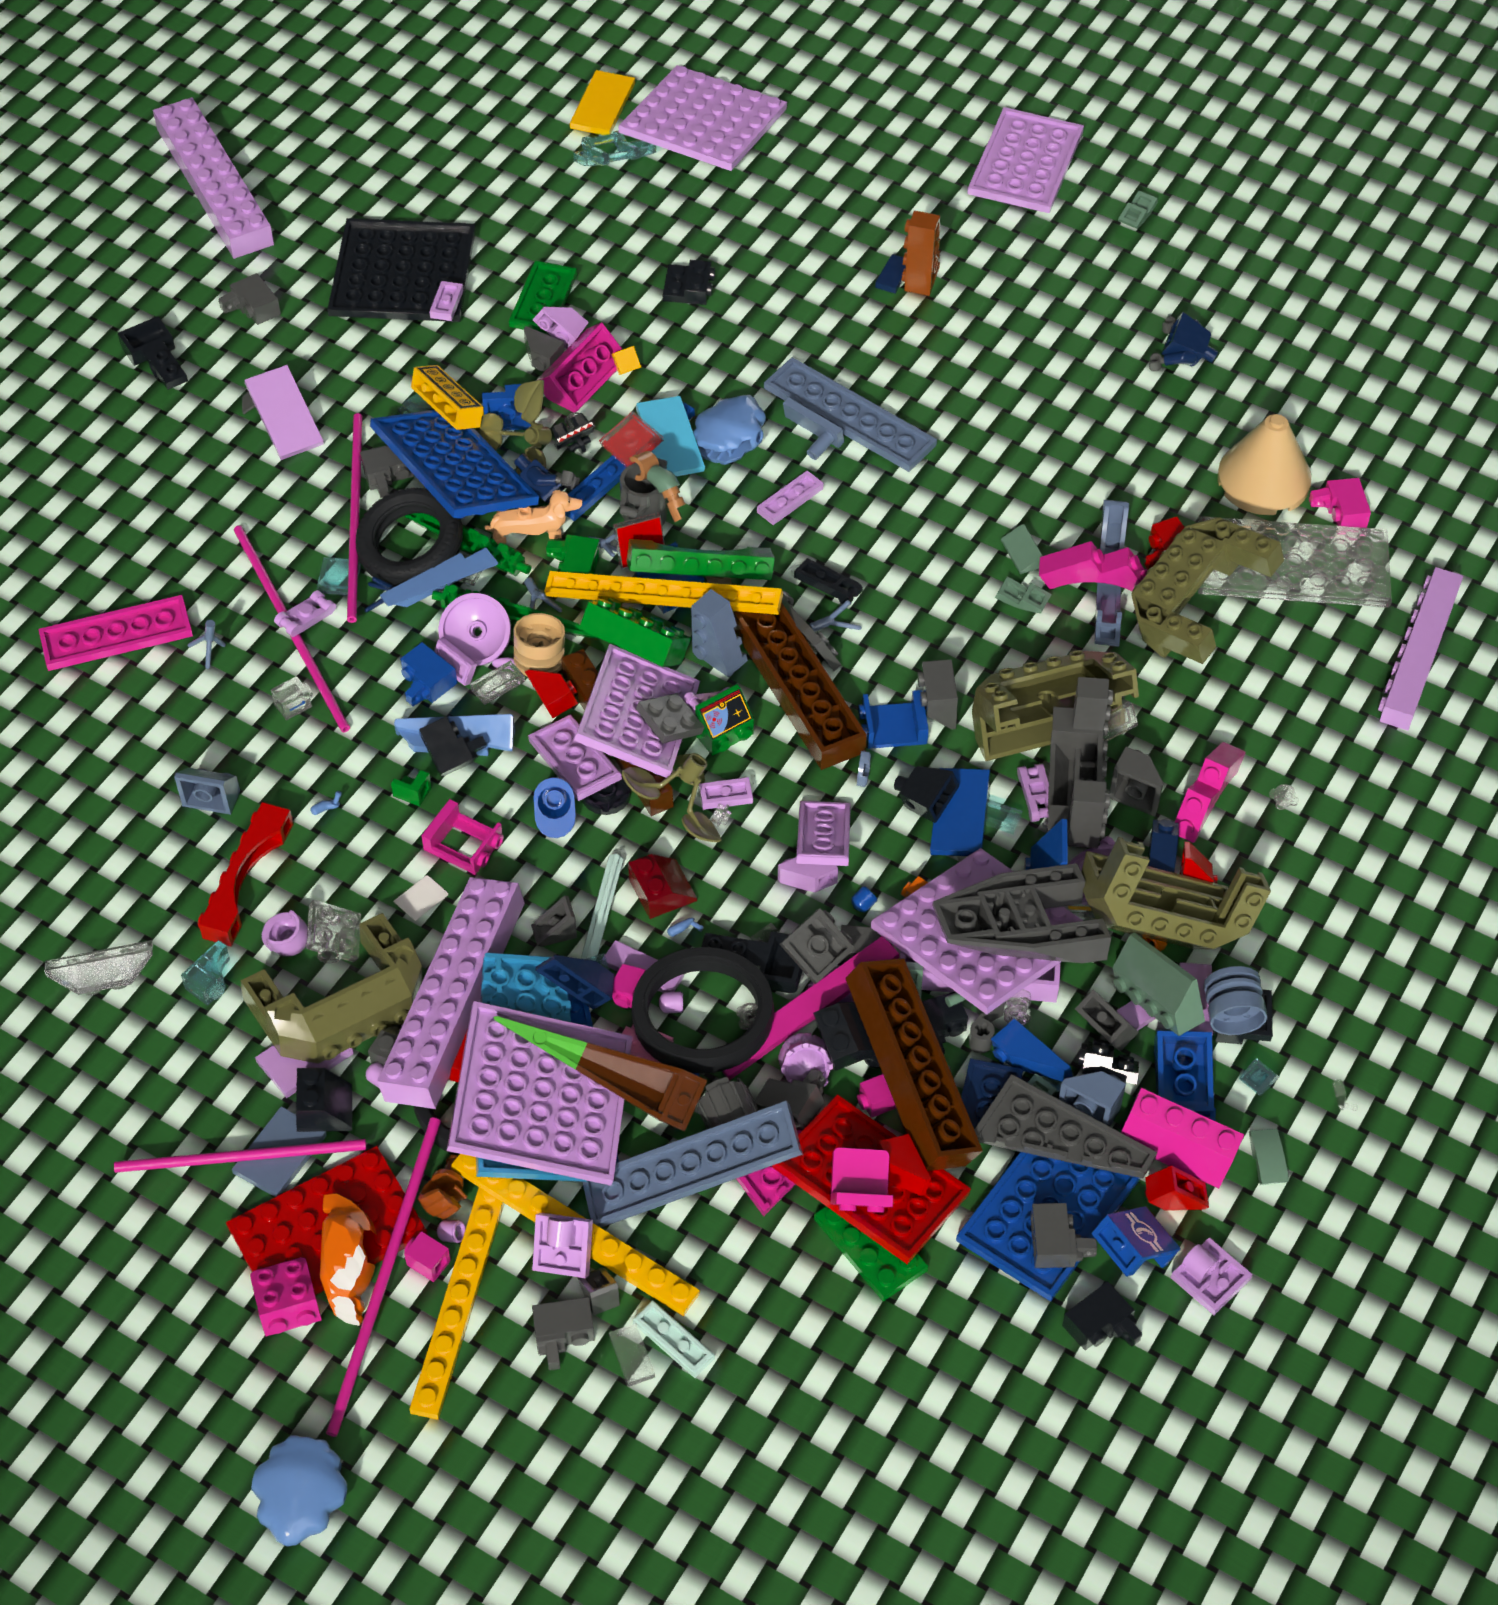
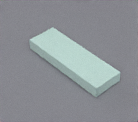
[633,1300,715,1378]

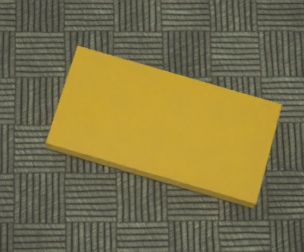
[570,70,635,136]

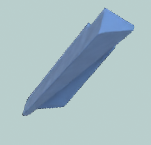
[380,548,498,607]
[394,714,515,756]

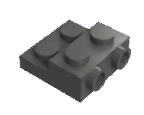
[780,908,855,984]

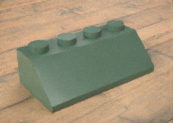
[1113,933,1205,1036]

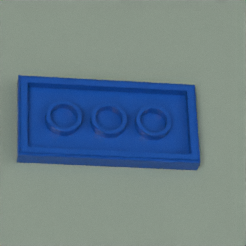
[930,768,990,856]

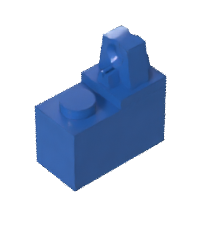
[400,642,457,706]

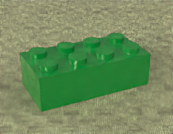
[579,598,691,667]

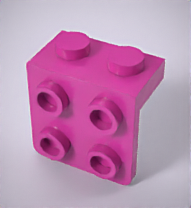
[830,1148,893,1213]
[250,1258,322,1337]

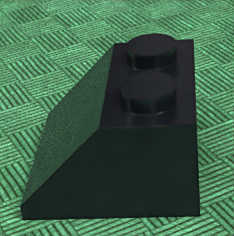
[813,1002,875,1071]
[296,1068,352,1132]

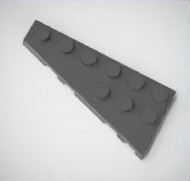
[975,1074,1157,1179]

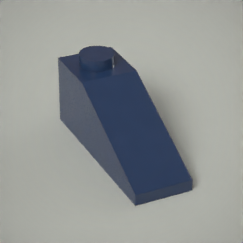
[1148,819,1179,873]
[535,955,614,1010]

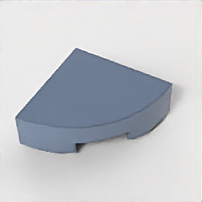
[857,751,871,787]

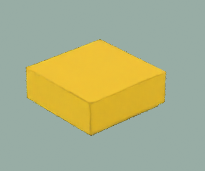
[611,346,641,375]

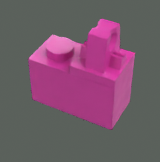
[1309,478,1371,531]

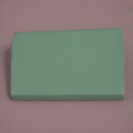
[1001,524,1042,574]

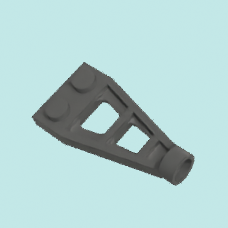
[782,591,841,671]

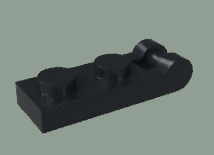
[794,558,863,604]

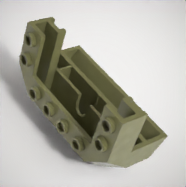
[972,650,1139,761]
[1081,836,1271,949]

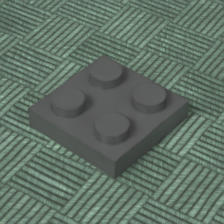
[636,693,705,743]

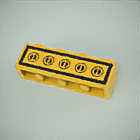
[411,365,484,430]

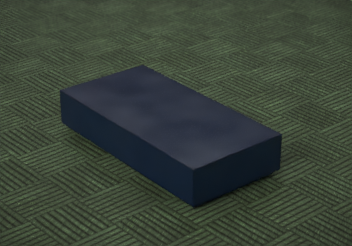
[875,254,906,294]

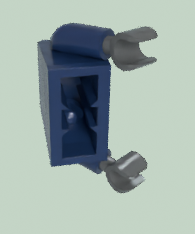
[1149,312,1218,371]
[514,453,580,504]

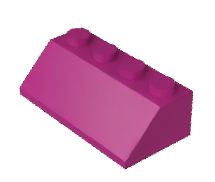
[537,322,623,413]
[1121,1088,1244,1189]

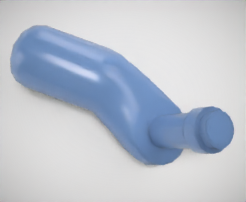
[310,791,342,815]
[667,918,704,937]

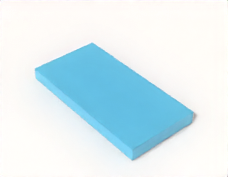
[636,396,705,476]

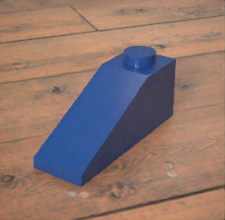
[991,1018,1073,1082]

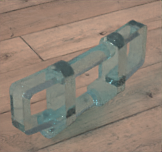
[574,130,656,166]

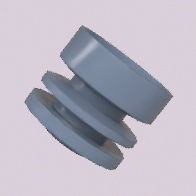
[1203,966,1267,1035]

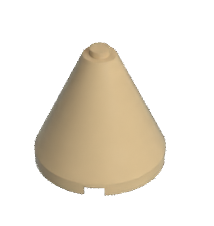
[1217,414,1312,515]

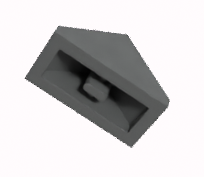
[531,896,577,947]
[577,1267,620,1316]

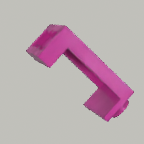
[421,799,504,875]

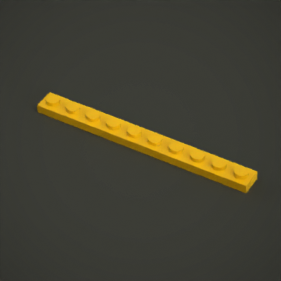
[544,571,783,615]
[451,1154,700,1317]
[409,1187,505,1420]

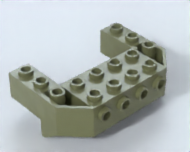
[1131,517,1284,664]
[240,913,422,1064]

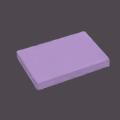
[255,1045,354,1098]

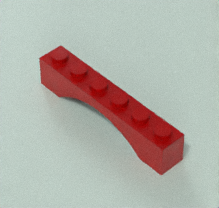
[198,802,294,947]

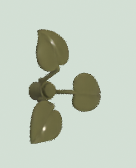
[476,380,552,475]
[621,753,721,842]

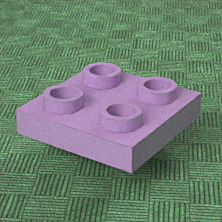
[532,1213,593,1278]
[1171,1238,1253,1315]

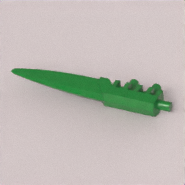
[403,513,532,576]
[432,585,600,639]

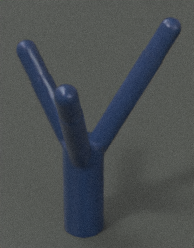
[364,577,396,612]

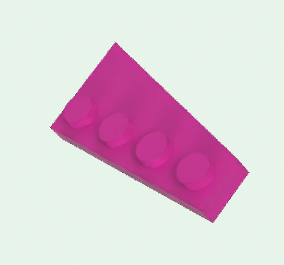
[736,1130,803,1217]

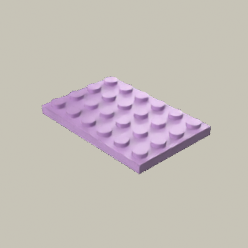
[968,107,1084,213]
[574,644,700,778]

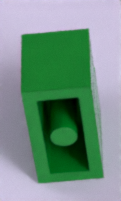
[546,534,600,574]

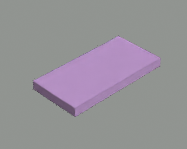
[244,365,323,460]
[528,714,622,801]
[796,801,850,866]

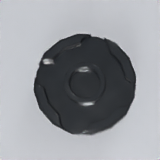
[582,774,631,815]

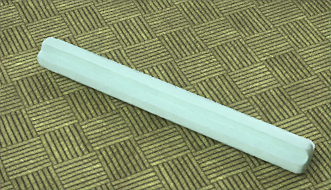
[581,853,623,961]

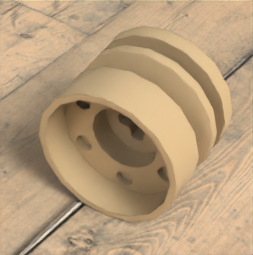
[513,613,565,676]

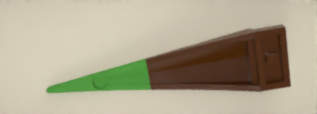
[493,1016,707,1131]

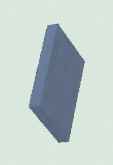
[232,1106,327,1197]

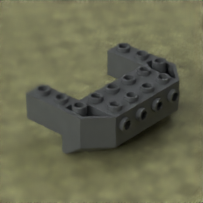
[1047,677,1113,849]

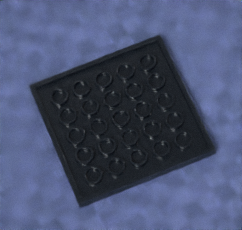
[327,218,476,322]

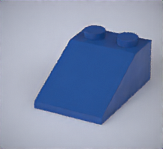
[1024,819,1068,870]
[1154,1031,1214,1113]

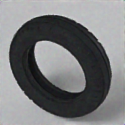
[356,488,463,586]

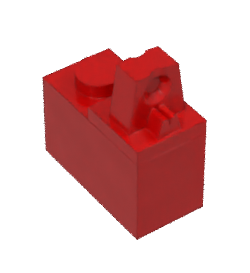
[1145,516,1185,570]

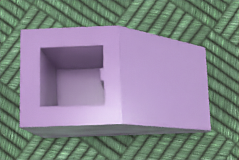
[533,307,589,349]
[778,857,838,893]

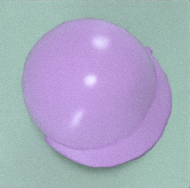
[262,910,309,957]

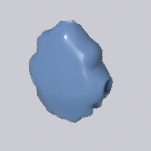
[693,395,766,465]
[251,1435,347,1546]

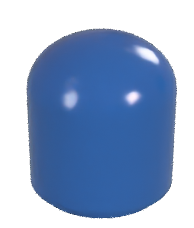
[851,886,878,912]

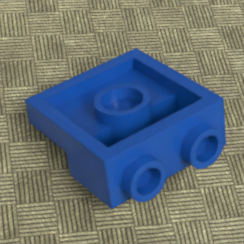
[482,384,531,431]

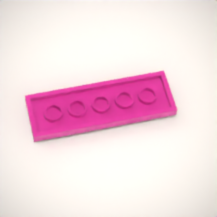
[38,595,193,671]

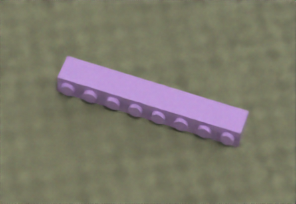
[1378,567,1463,731]

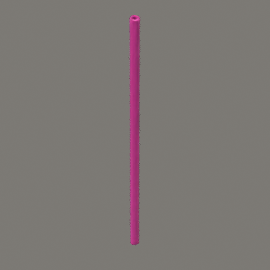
[347,413,363,623]
[234,525,350,733]
[326,1118,441,1437]

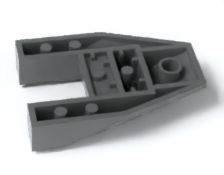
[932,863,1111,963]

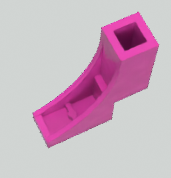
[1039,541,1148,591]
[1175,742,1246,843]

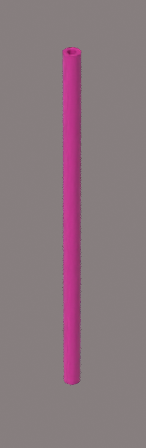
[114,1139,366,1173]

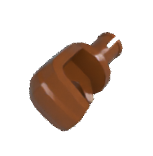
[418,1155,467,1219]

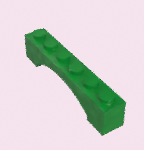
[627,539,775,580]

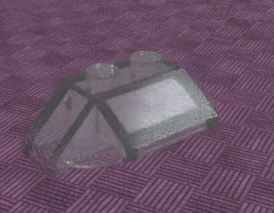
[44,940,153,995]

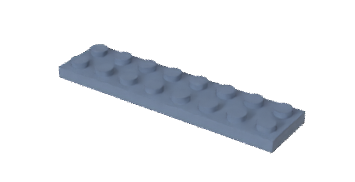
[764,357,937,472]
[583,1101,803,1228]

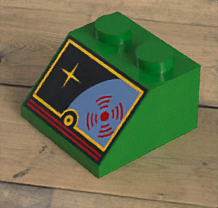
[695,684,754,756]

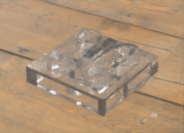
[306,900,361,963]

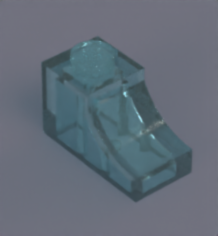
[181,940,230,1006]

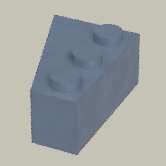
[691,589,748,678]

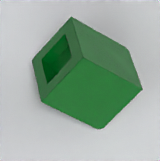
[391,770,432,807]

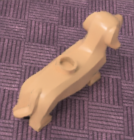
[485,490,583,544]

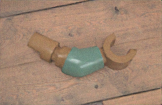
[629,451,685,522]

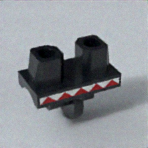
[552,412,595,454]

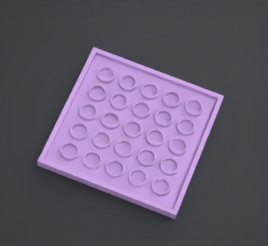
[619,65,787,171]
[871,848,1083,1015]
[447,1001,633,1186]

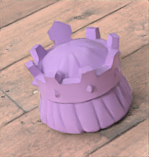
[778,1033,833,1087]

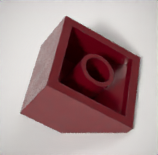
[628,854,697,919]

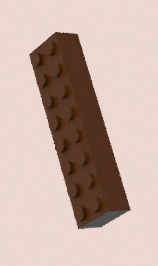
[734,602,867,770]
[845,959,983,1171]

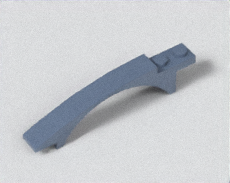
[1094,500,1129,647]

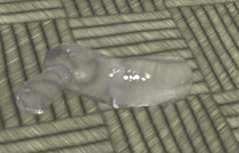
[1333,1079,1358,1111]

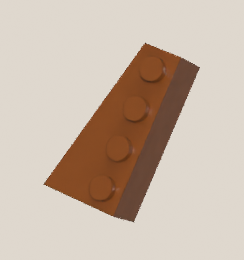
[902,210,940,296]

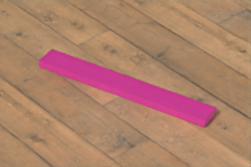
[722,936,900,1081]

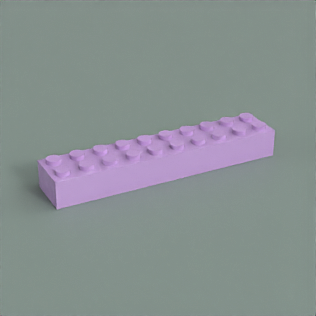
[153,97,274,259]
[377,877,525,1109]

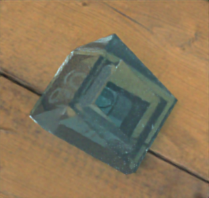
[1239,1058,1280,1096]

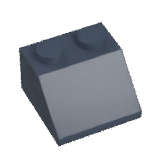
[174,768,240,815]
[1059,1071,1126,1127]

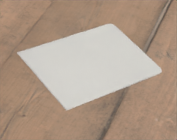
[393,876,448,921]

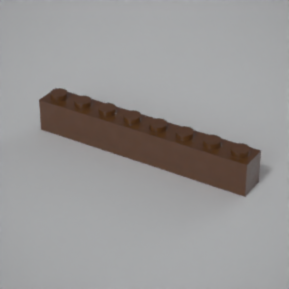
[561,649,674,816]

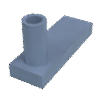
[783,397,844,460]

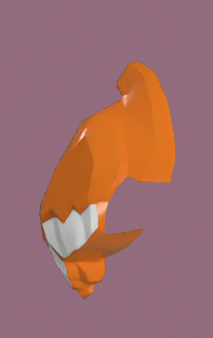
[320,1194,377,1326]

